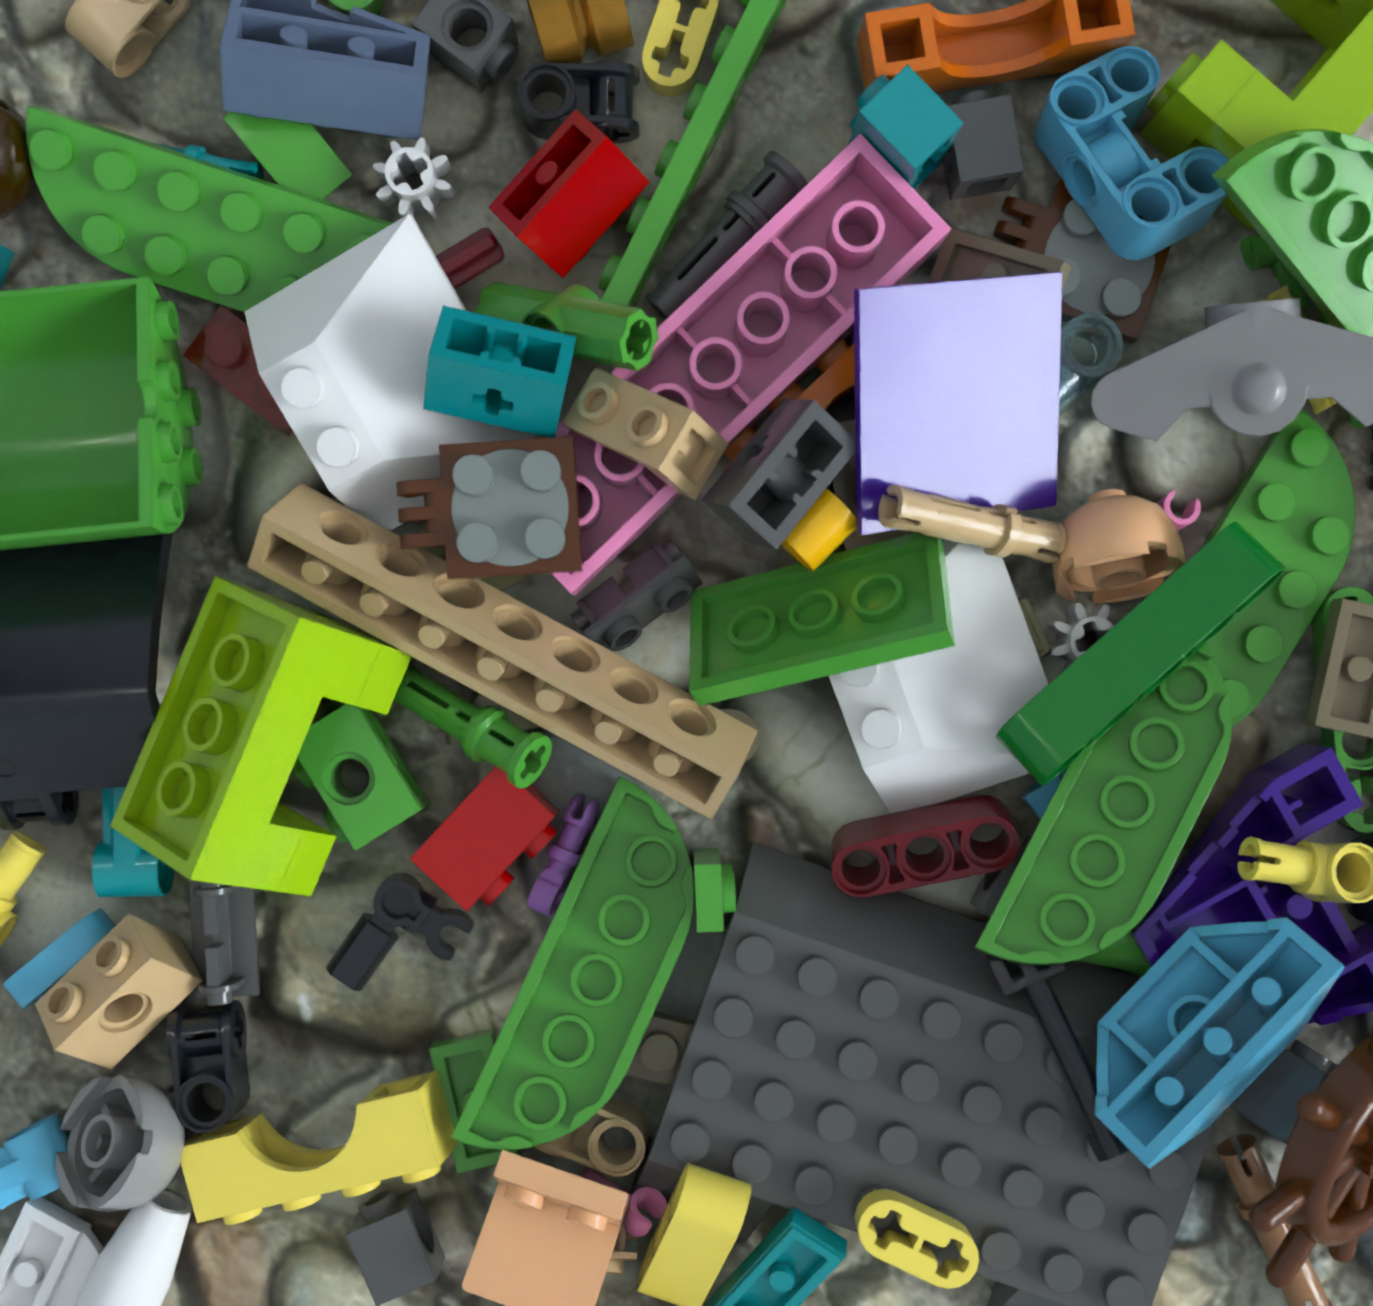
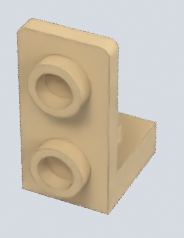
[564,368,729,501]

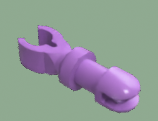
[527,794,600,917]

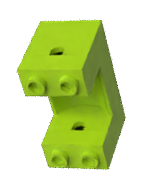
[1139,0,1373,231]
[110,576,412,896]

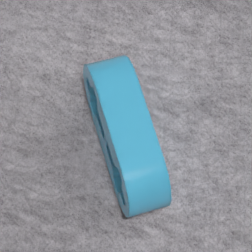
[2,908,116,1010]

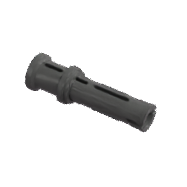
[645,150,808,320]

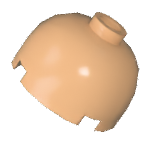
[1052,489,1186,604]

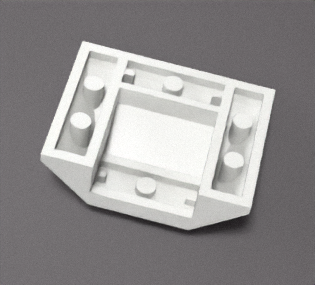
[244,214,539,531]
[829,539,1049,814]

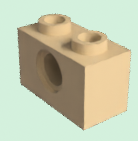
[35,914,203,1070]

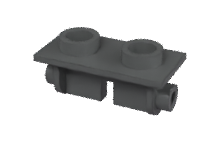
[570,539,703,652]
[189,880,260,1006]

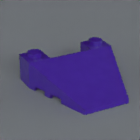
[1130,743,1373,1025]

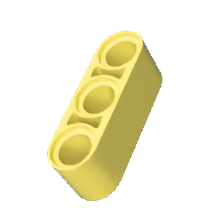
[636,1163,751,1306]

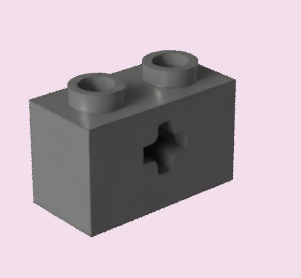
[701,399,856,550]

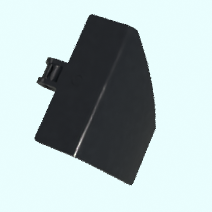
[0,532,173,830]

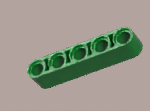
[995,521,1286,786]

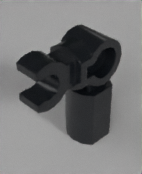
[326,873,474,991]

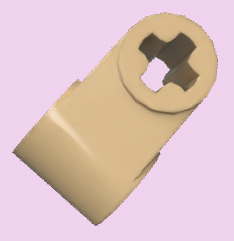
[65,0,191,78]
[533,1097,650,1177]

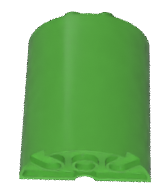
[0,276,203,551]

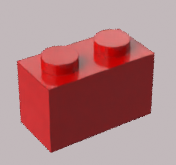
[488,109,650,278]
[410,766,560,912]

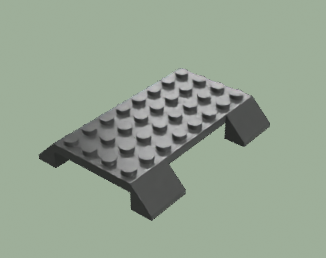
[630,841,1217,1306]

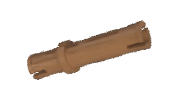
[1217,1134,1333,1306]

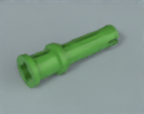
[394,665,552,789]

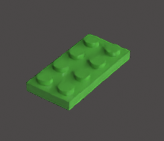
[689,532,955,706]

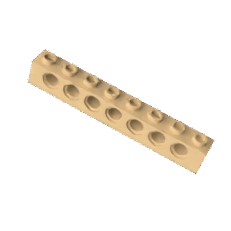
[247,483,758,820]

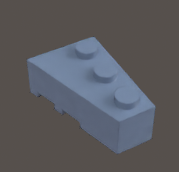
[220,0,431,140]

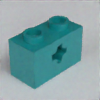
[848,64,964,190]
[423,305,577,438]

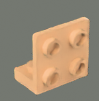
[462,1150,629,1306]

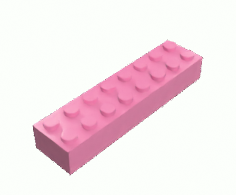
[543,134,952,597]

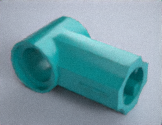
[92,787,174,897]

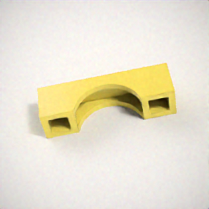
[180,1070,458,1225]

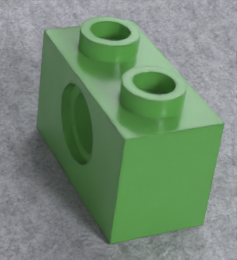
[292,704,431,851]

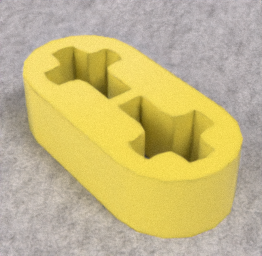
[642,0,719,97]
[854,1188,979,1289]

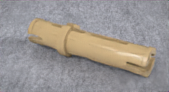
[878,484,1067,563]

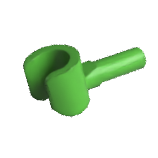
[1240,234,1310,310]

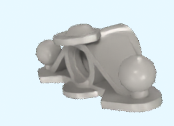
[1091,298,1373,442]

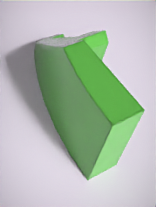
[223,112,353,199]

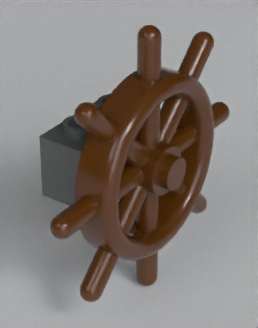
[1230,1024,1373,1289]

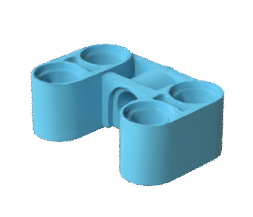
[1034,46,1230,261]

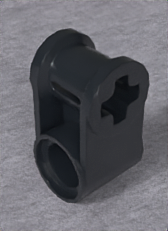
[517,61,640,144]
[166,1000,250,1133]

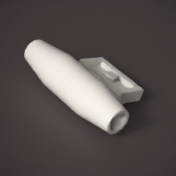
[0,1188,192,1306]

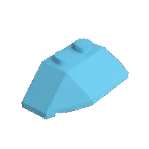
[1095,918,1344,1168]

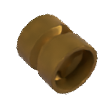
[527,0,634,63]

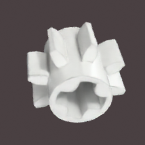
[373,137,455,220]
[1047,602,1114,670]

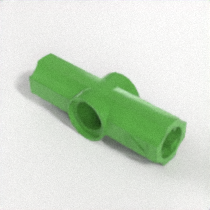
[473,281,659,371]

